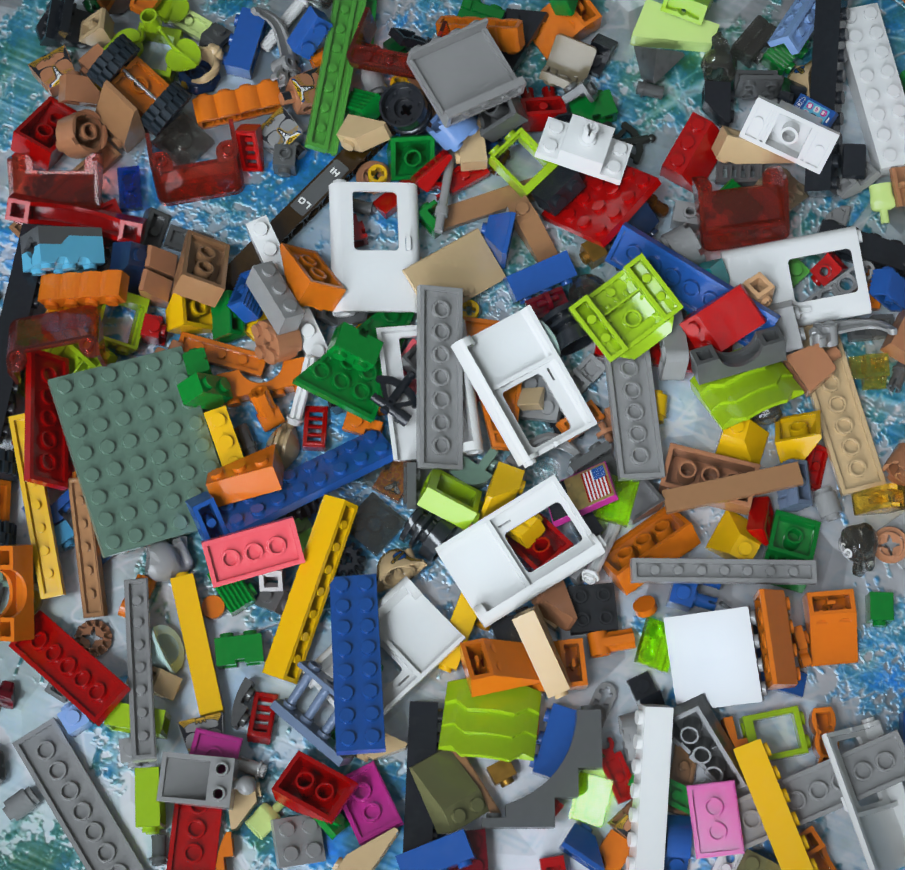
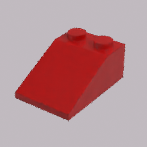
[11,96,77,171]
[679,283,767,352]
[505,513,574,572]
[271,750,359,824]

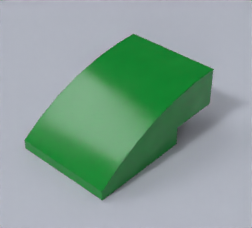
[762,509,821,593]

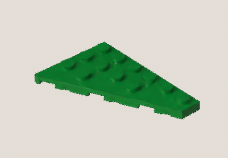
[292,312,414,423]

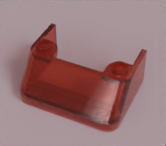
[347,7,450,79]
[145,118,245,206]

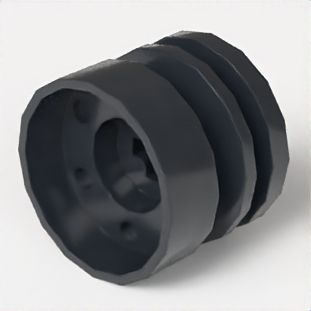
[379,82,433,136]
[541,299,593,357]
[399,507,458,563]

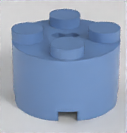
[426,113,479,152]

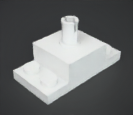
[739,95,840,174]
[534,114,633,185]

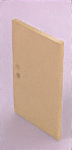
[402,228,506,303]

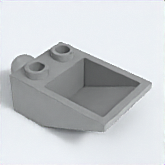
[156,752,256,810]

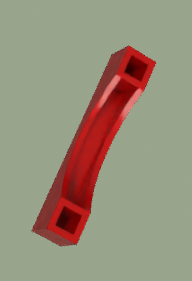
[5,193,147,244]

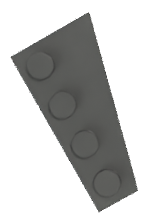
[672,694,747,790]

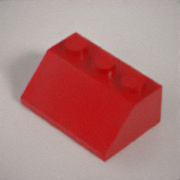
[659,112,720,195]

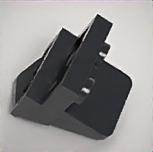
[35,0,92,48]

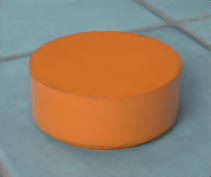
[201,595,225,620]
[633,595,658,618]

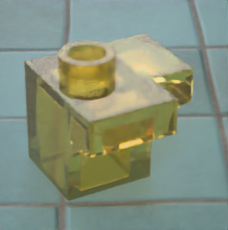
[848,353,890,391]

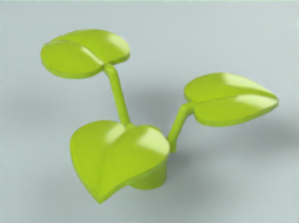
[103,0,201,72]

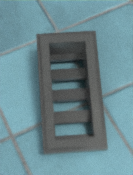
[715,162,762,187]

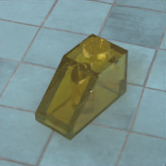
[851,483,905,516]

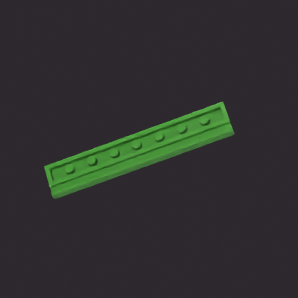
[304,0,367,156]

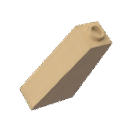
[512,604,572,699]

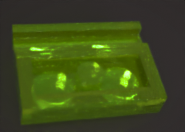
[595,475,639,528]
[634,617,670,673]
[568,771,614,828]

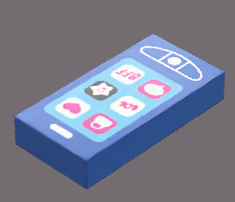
[794,93,838,128]

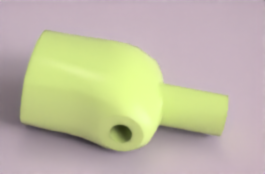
[869,182,896,225]
[245,801,285,840]

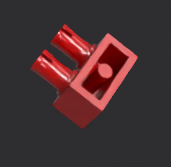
[520,86,567,132]

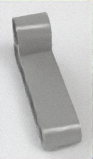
[658,311,689,380]

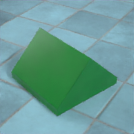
[386,134,435,181]

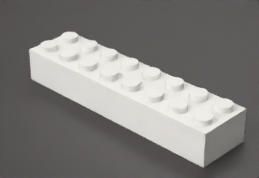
[844,3,905,178]

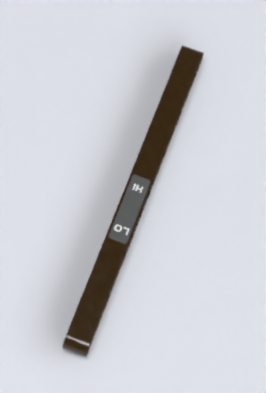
[224,111,411,291]

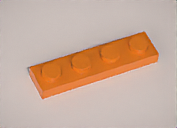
[179,332,267,379]

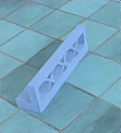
[767,0,816,55]

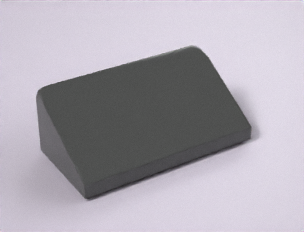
[141,207,171,248]

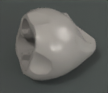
[145,536,194,582]

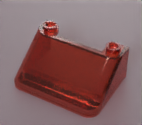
[7,153,104,225]
[692,165,790,251]
[6,305,107,385]

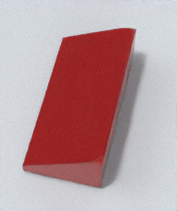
[373,180,420,219]
[805,443,828,491]
[746,496,774,546]

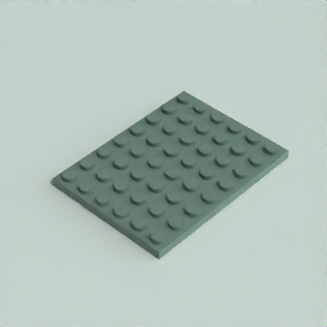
[48,346,220,558]

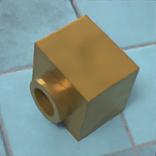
[579,240,608,270]
[486,761,517,788]

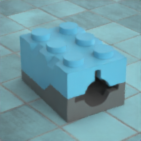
[20,225,105,276]

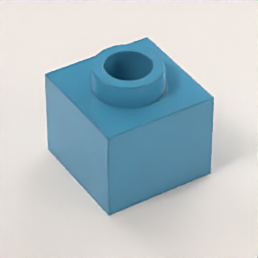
[54,520,75,552]

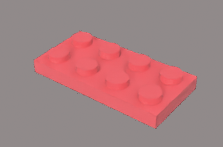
[201,516,305,588]

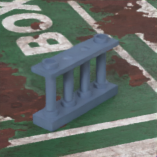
[269,660,354,767]

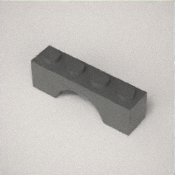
[690,325,787,385]

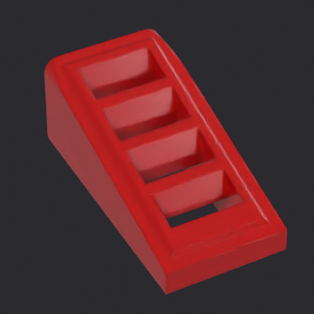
[235,124,265,172]
[411,149,453,193]
[302,406,328,452]
[247,691,278,745]

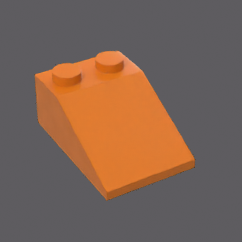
[279,243,346,312]

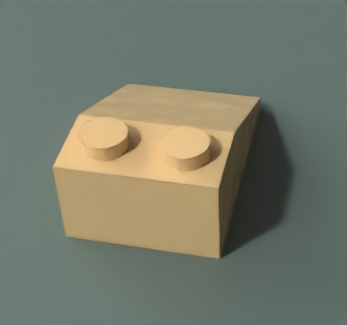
[332,827,399,870]

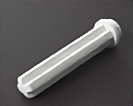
[260,0,310,52]
[286,355,317,426]
[581,520,621,584]

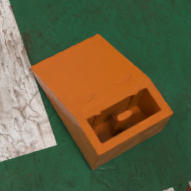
[532,0,602,60]
[802,589,858,667]
[460,638,541,697]
[528,638,588,693]

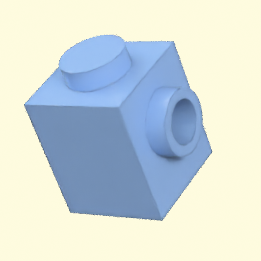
[57,702,94,738]

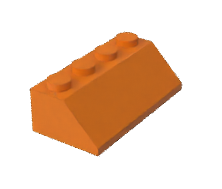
[602,507,701,596]
[753,589,801,690]

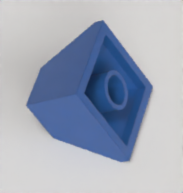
[481,212,516,269]
[558,822,605,870]

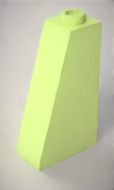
[630,0,721,53]

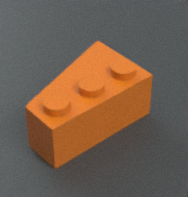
[206,444,284,507]

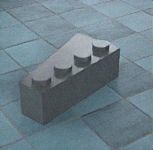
[477,96,529,143]

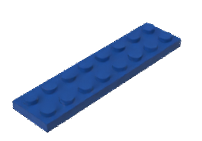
[605,222,781,346]
[218,430,394,533]
[330,574,386,756]

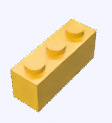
[204,405,243,466]

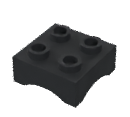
[567,583,619,636]

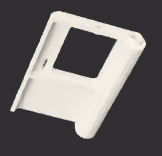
[329,179,420,317]
[721,226,872,327]
[451,305,598,469]
[376,319,484,462]
[435,475,607,628]
[302,576,466,715]
[821,716,905,870]

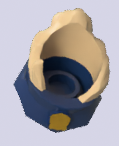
[178,43,223,95]

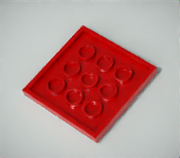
[541,165,661,248]

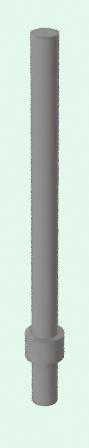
[434,149,455,234]

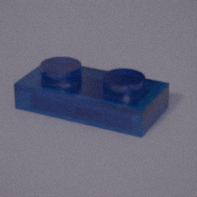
[117,166,143,212]

